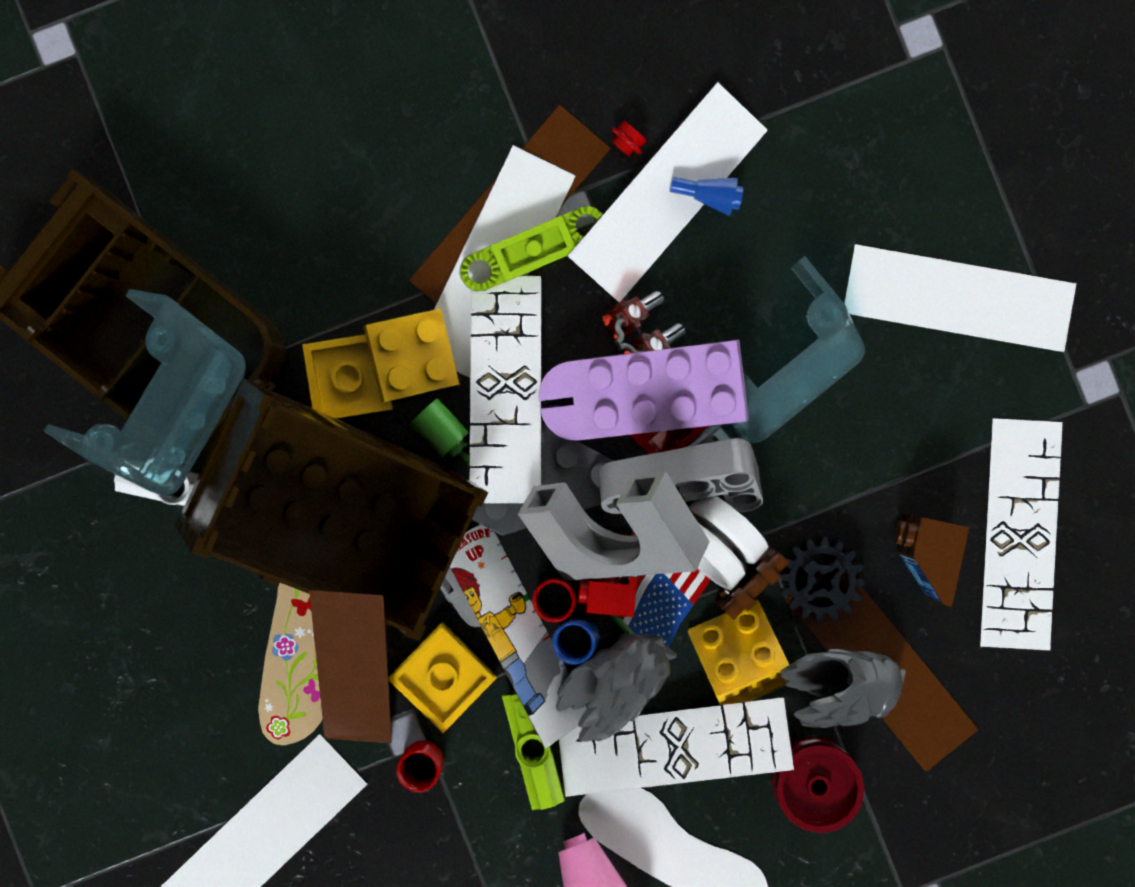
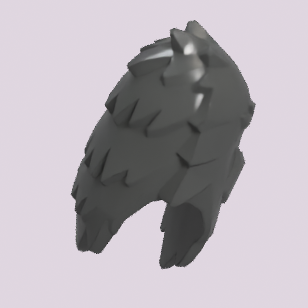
[556,632,677,742]
[781,649,906,728]

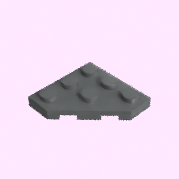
[472,422,614,536]

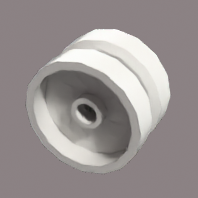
[689,496,769,591]

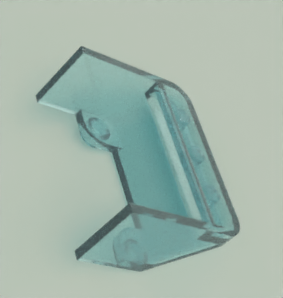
[729,256,865,443]
[44,289,246,496]

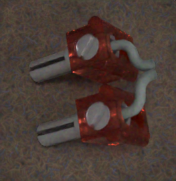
[603,291,685,354]

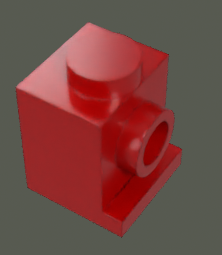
[577,576,638,617]

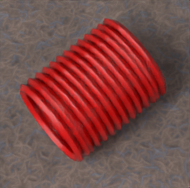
[532,577,577,623]
[397,741,444,792]

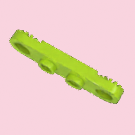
[459,206,603,291]

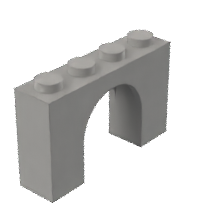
[518,471,710,581]

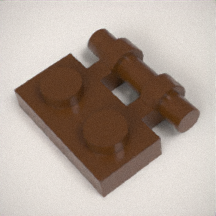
[715,546,789,620]

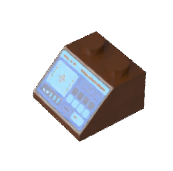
[894,514,969,607]

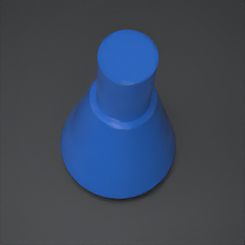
[669,177,743,216]

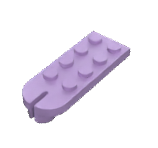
[539,340,749,440]

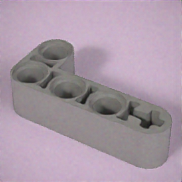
[599,438,763,514]

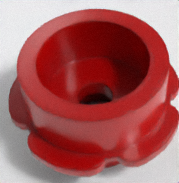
[611,120,647,156]

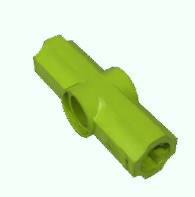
[502,690,565,810]

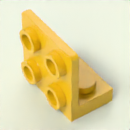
[688,600,789,705]

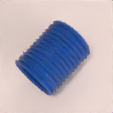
[552,616,600,665]

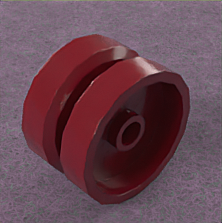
[770,735,865,833]

